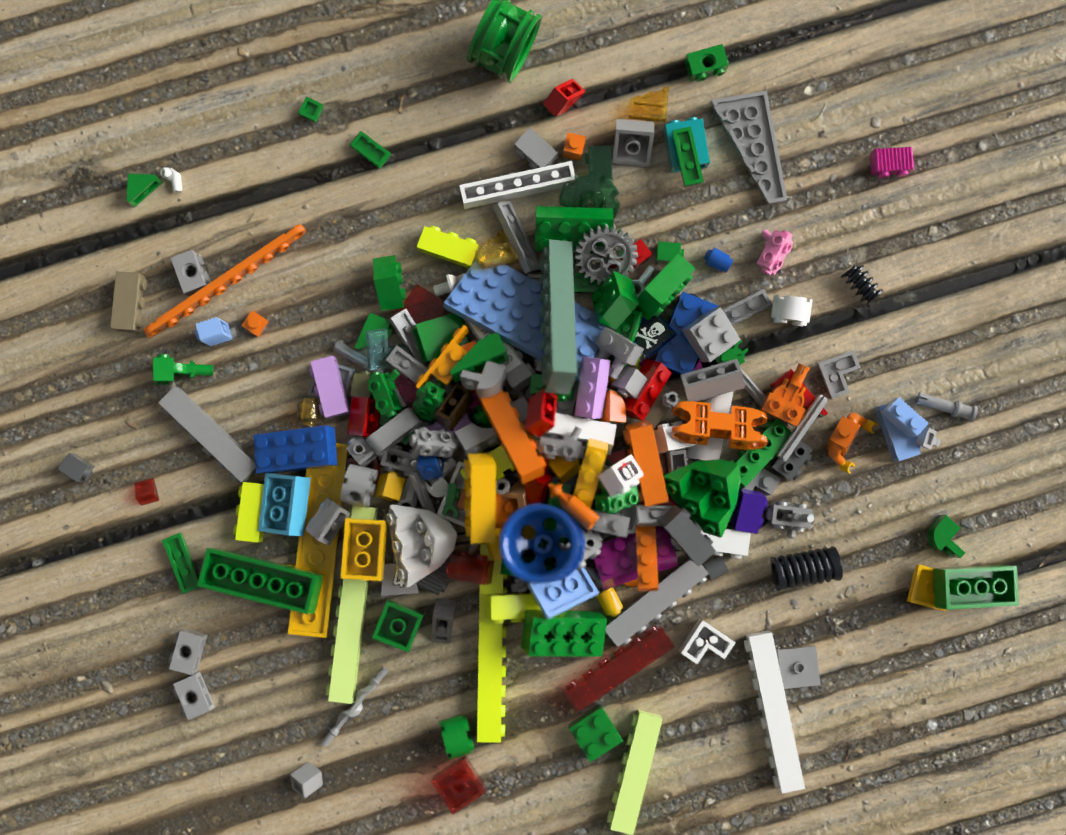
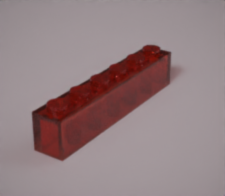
[564,625,675,713]

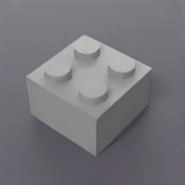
[682,307,741,362]

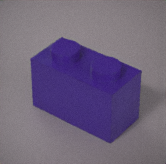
[731,489,767,534]

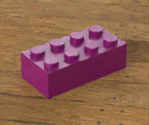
[593,526,677,590]

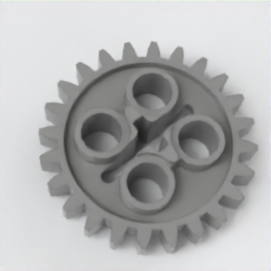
[575,224,638,285]

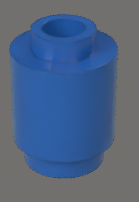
[703,247,733,273]

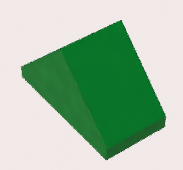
[126,174,163,207]

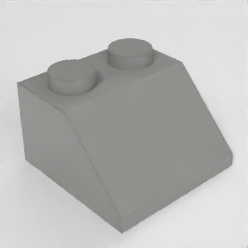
[612,119,654,167]

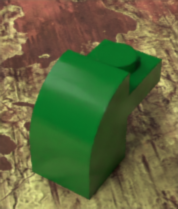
[928,515,966,558]

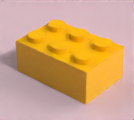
[341,518,388,581]

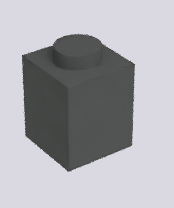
[58,453,95,482]

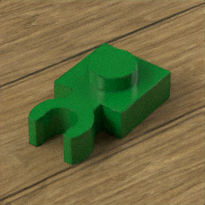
[714,340,749,364]

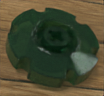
[558,171,620,219]

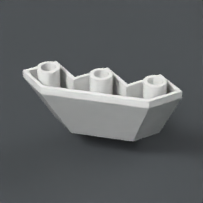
[387,504,457,587]

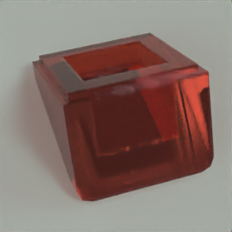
[135,478,159,505]

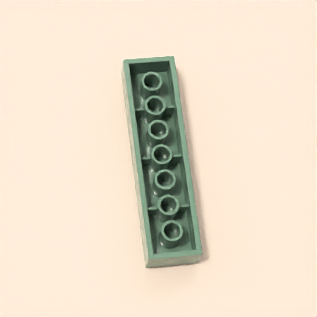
[539,239,577,394]

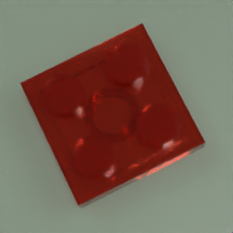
[397,283,446,324]

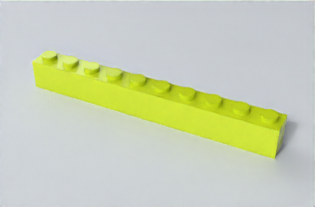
[477,544,507,743]

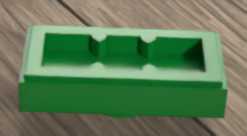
[349,131,391,169]

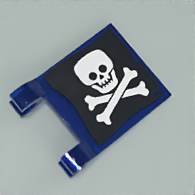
[634,316,677,359]

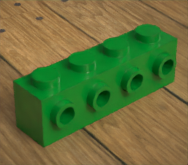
[730,418,792,491]

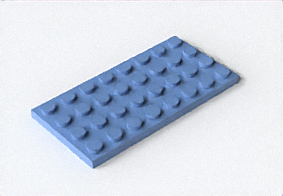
[443,252,612,382]

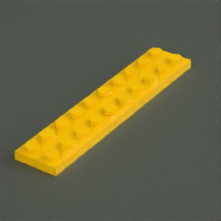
[288,443,348,638]

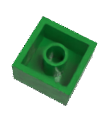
[592,271,639,330]
[372,599,425,652]
[568,703,623,762]

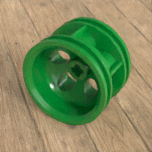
[467,0,543,84]

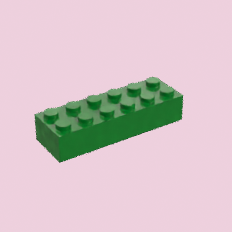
[197,548,324,614]

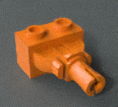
[759,363,810,427]

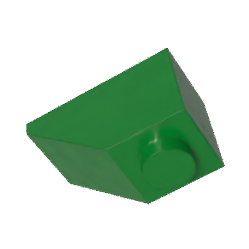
[354,313,394,352]

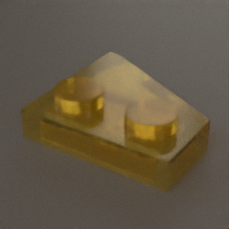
[628,86,669,123]
[475,229,518,269]

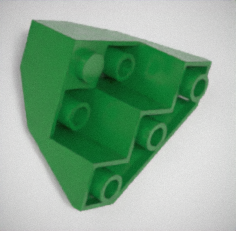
[663,459,741,538]

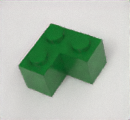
[373,255,407,311]

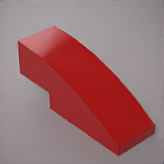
[525,452,553,505]

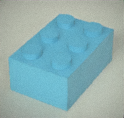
[258,473,311,536]

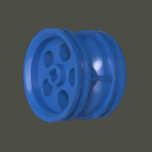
[500,504,585,583]

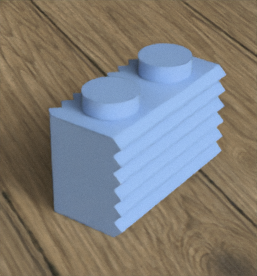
[194,317,232,346]
[880,398,928,438]

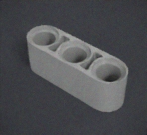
[366,407,422,456]

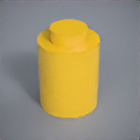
[596,587,623,618]

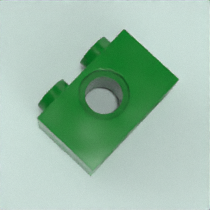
[684,44,729,82]

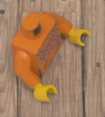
[826,412,878,474]

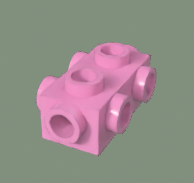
[757,230,793,276]

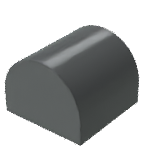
[702,555,729,581]

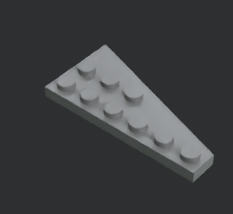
[710,91,787,205]

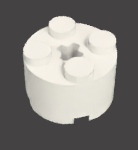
[771,295,812,326]

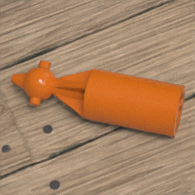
[548,483,600,531]

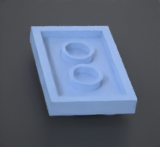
[528,567,599,620]

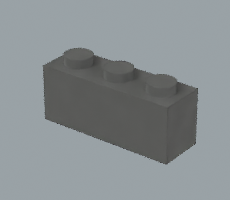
[658,505,716,567]

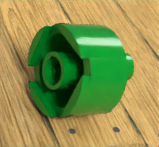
[439,715,475,760]

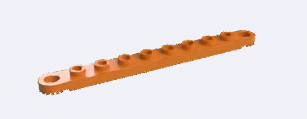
[143,224,306,338]

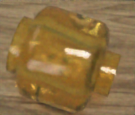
[297,398,322,426]

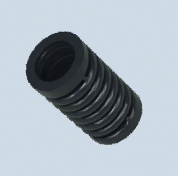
[770,546,843,591]

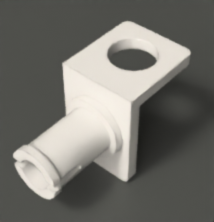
[433,273,466,297]

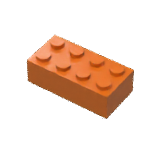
[623,420,669,507]

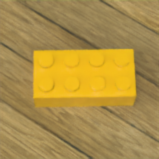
[464,453,496,543]

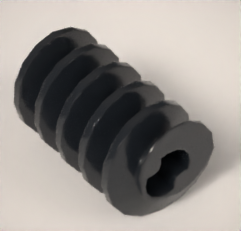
[841,263,883,305]

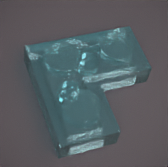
[366,328,406,370]

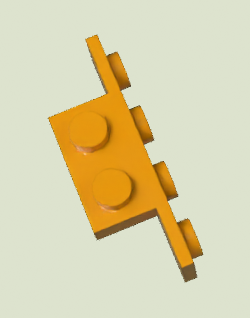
[416,325,469,389]

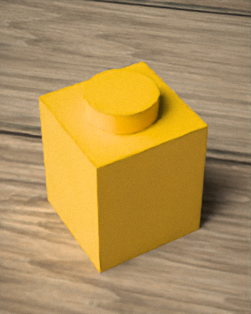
[374,471,405,502]

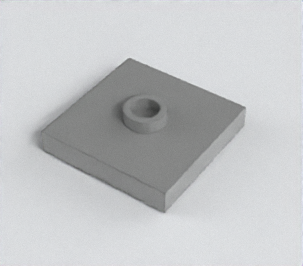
[776,645,820,689]

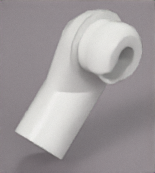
[160,167,182,193]

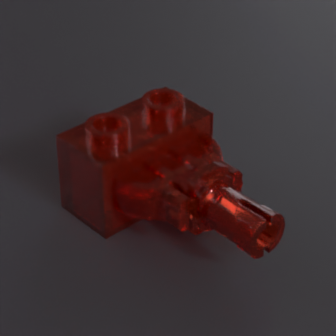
[446,551,494,585]

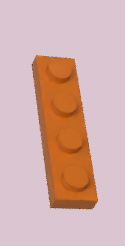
[636,526,659,591]

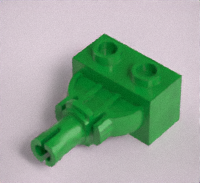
[152,354,213,385]

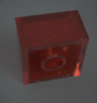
[431,755,487,815]

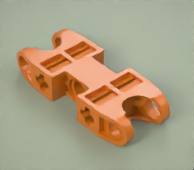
[671,401,767,450]

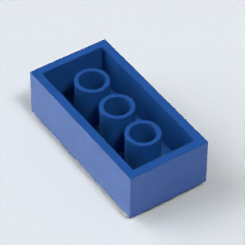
[654,292,718,376]
[253,425,338,474]

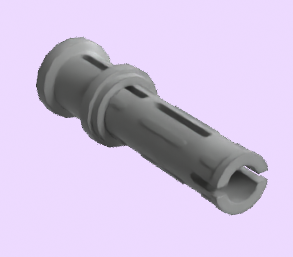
[916,392,978,422]

